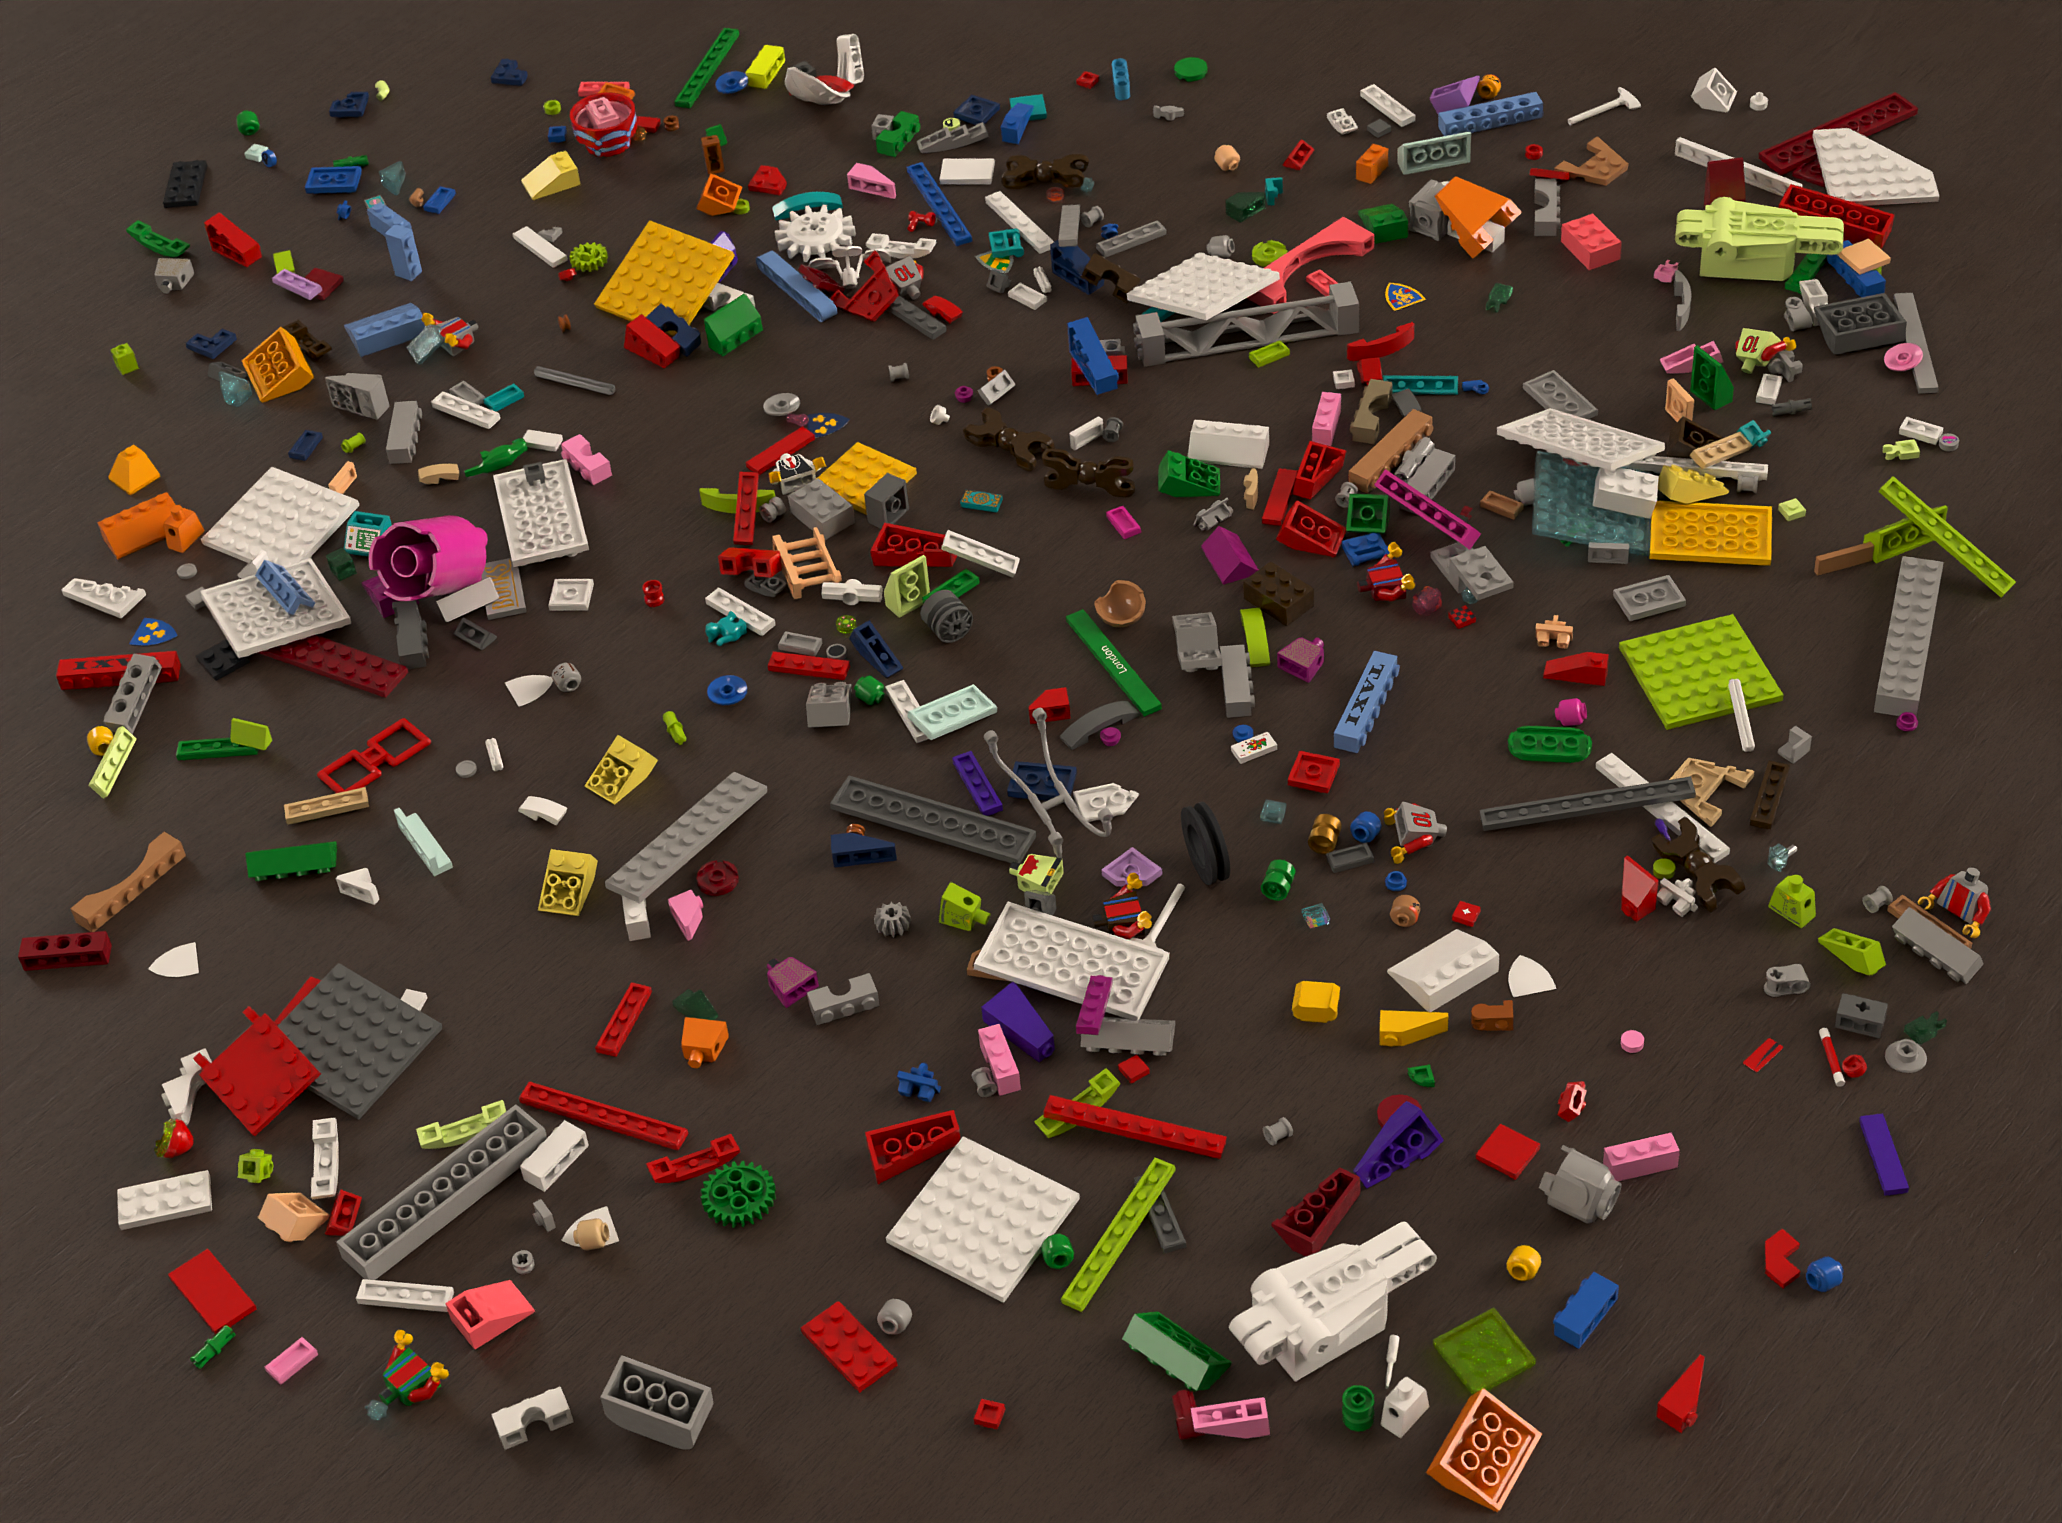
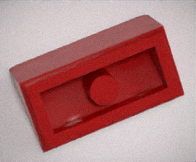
[1282,139,1315,170]
[325,1190,362,1236]

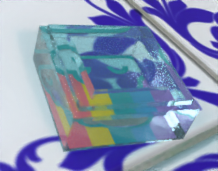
[1302,903,1330,929]

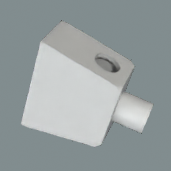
[1381,1377,1429,1438]

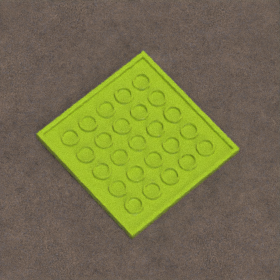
[1619,614,1783,730]

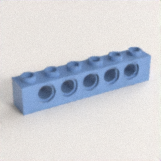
[1438,92,1543,136]

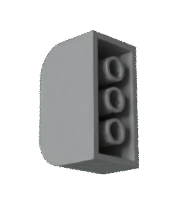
[600,1355,714,1450]

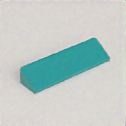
[1383,376,1458,395]

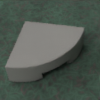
[538,227,562,242]

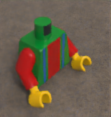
[379,1330,449,1406]

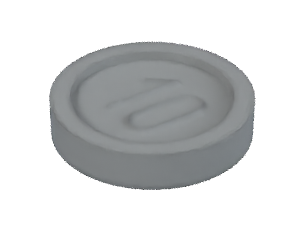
[177,563,197,579]
[456,760,477,778]

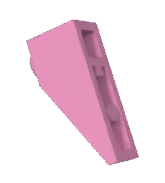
[847,163,896,199]
[1191,1397,1270,1439]

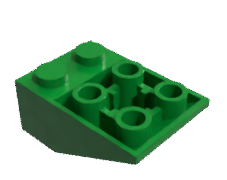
[1158,450,1220,497]

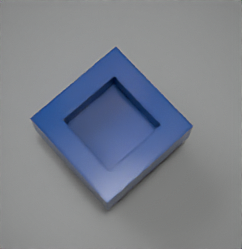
[548,126,567,143]

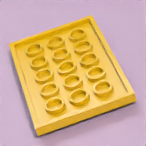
[1649,501,1772,566]

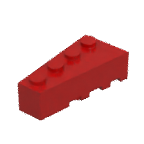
[870,523,957,567]
[865,1110,961,1184]

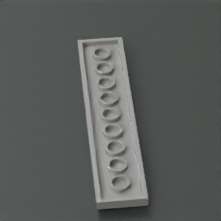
[605,772,767,904]

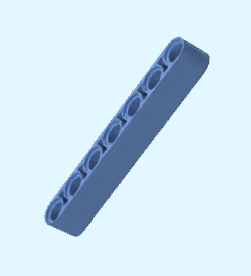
[756,250,837,322]

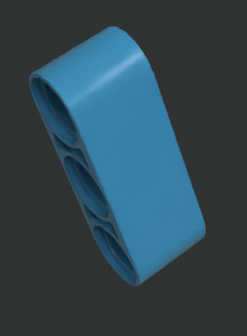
[1112,58,1130,100]

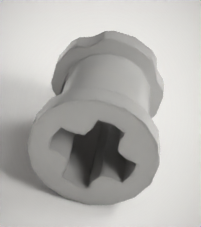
[1081,206,1104,227]
[888,363,909,382]
[1737,475,1758,493]
[1335,482,1358,507]
[1863,886,1893,913]
[972,1067,997,1097]
[1263,1117,1293,1146]

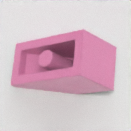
[668,890,703,941]

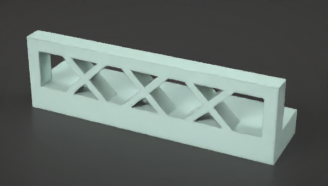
[394,808,453,876]

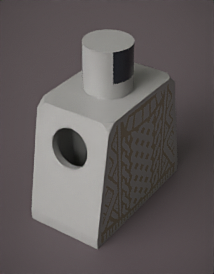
[155,258,194,293]

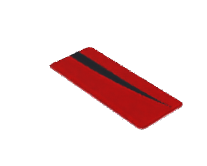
[1743,1038,1783,1072]

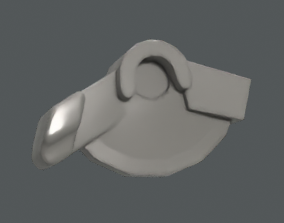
[1153,106,1184,120]

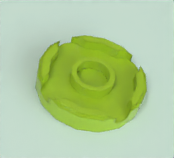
[1252,240,1287,267]

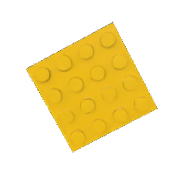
[815,442,917,515]

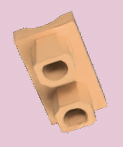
[1536,615,1573,649]

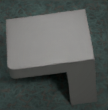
[1778,726,1812,764]

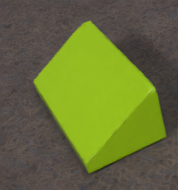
[230,718,272,750]

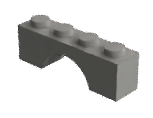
[1534,179,1560,236]

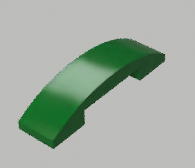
[126,220,190,257]

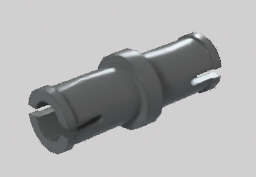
[1771,398,1812,416]

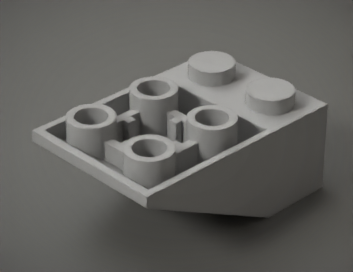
[325,374,390,420]
[806,682,851,727]

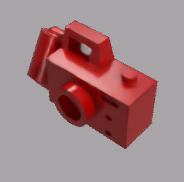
[1558,1081,1586,1122]

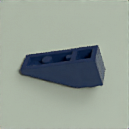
[849,620,903,679]
[831,833,897,868]

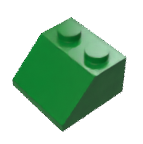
[1346,494,1391,534]

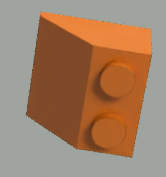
[696,173,742,216]

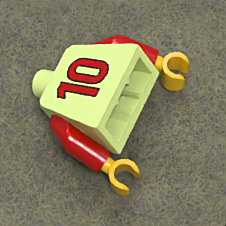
[1735,328,1796,374]

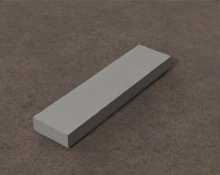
[1096,221,1166,258]

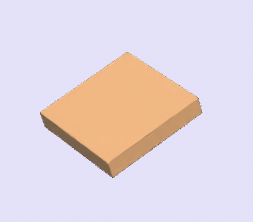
[1838,239,1891,275]
[1665,378,1694,422]

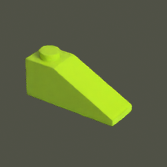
[1818,928,1886,975]

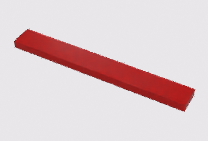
[519,1082,688,1151]

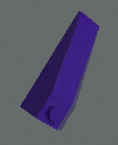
[1353,1101,1444,1188]

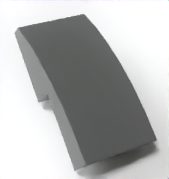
[1391,388,1423,417]
[745,573,787,597]

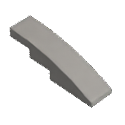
[917,122,989,153]

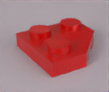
[748,165,787,195]

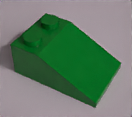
[1358,204,1408,244]
[1690,346,1734,410]

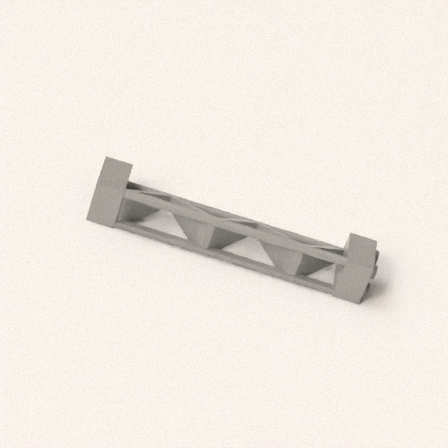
[1133,281,1359,367]

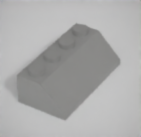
[1081,1017,1175,1055]

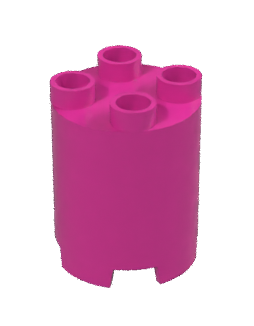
[369,515,488,601]

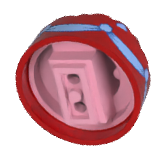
[570,92,637,157]

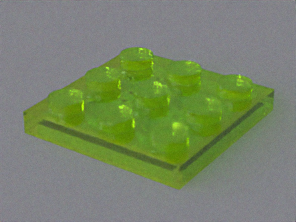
[1433,1308,1536,1395]

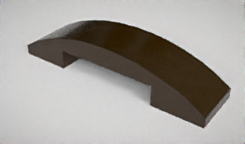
[283,320,332,358]

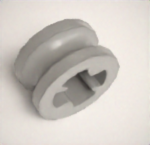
[512,1250,535,1274]

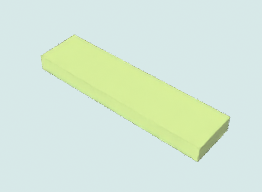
[88,726,137,798]

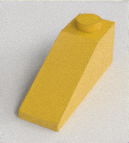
[1379,1010,1448,1046]

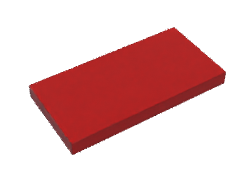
[168,1249,257,1335]

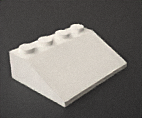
[1387,929,1499,1012]

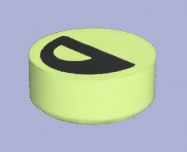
[943,118,960,131]

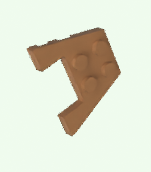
[1554,137,1628,186]

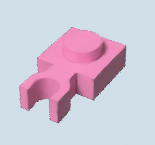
[1653,260,1679,283]

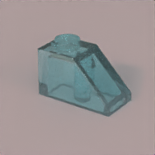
[218,371,253,407]

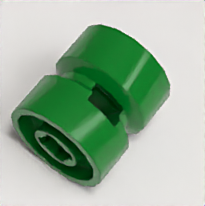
[1261,860,1296,901]
[1342,1385,1375,1432]

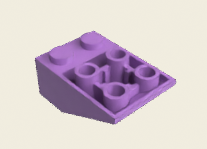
[1430,75,1480,115]

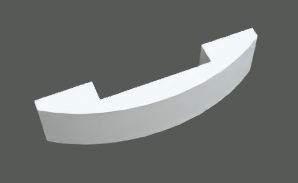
[866,233,937,259]
[311,1118,339,1199]

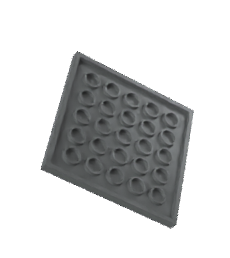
[278,963,442,1120]

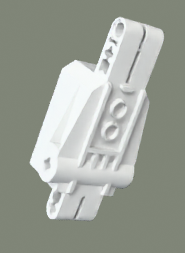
[1229,1222,1437,1381]

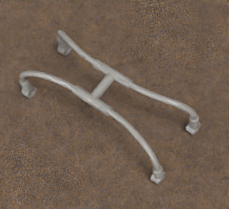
[984,708,1113,858]

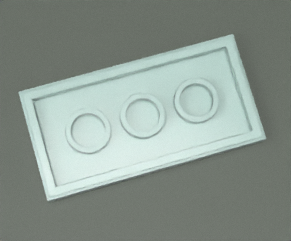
[907,684,997,740]

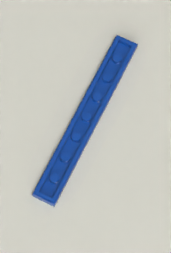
[907,162,972,246]

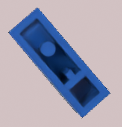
[1001,103,1034,144]

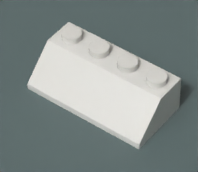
[1188,420,1269,469]

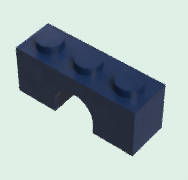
[646,304,702,357]

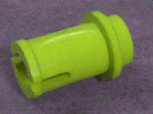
[341,433,366,453]

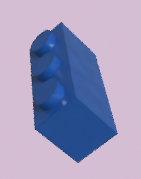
[1553,1272,1619,1349]

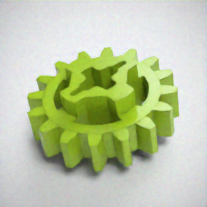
[569,242,608,272]

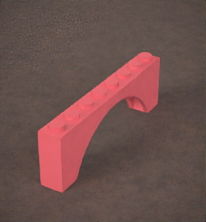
[1247,217,1374,314]

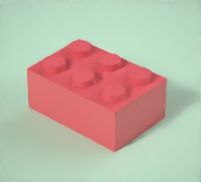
[1561,214,1621,270]

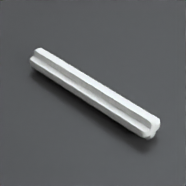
[1728,679,1755,752]

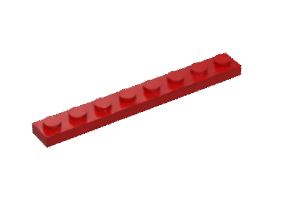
[1043,1095,1227,1159]

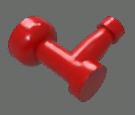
[907,211,936,232]

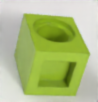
[110,343,139,375]

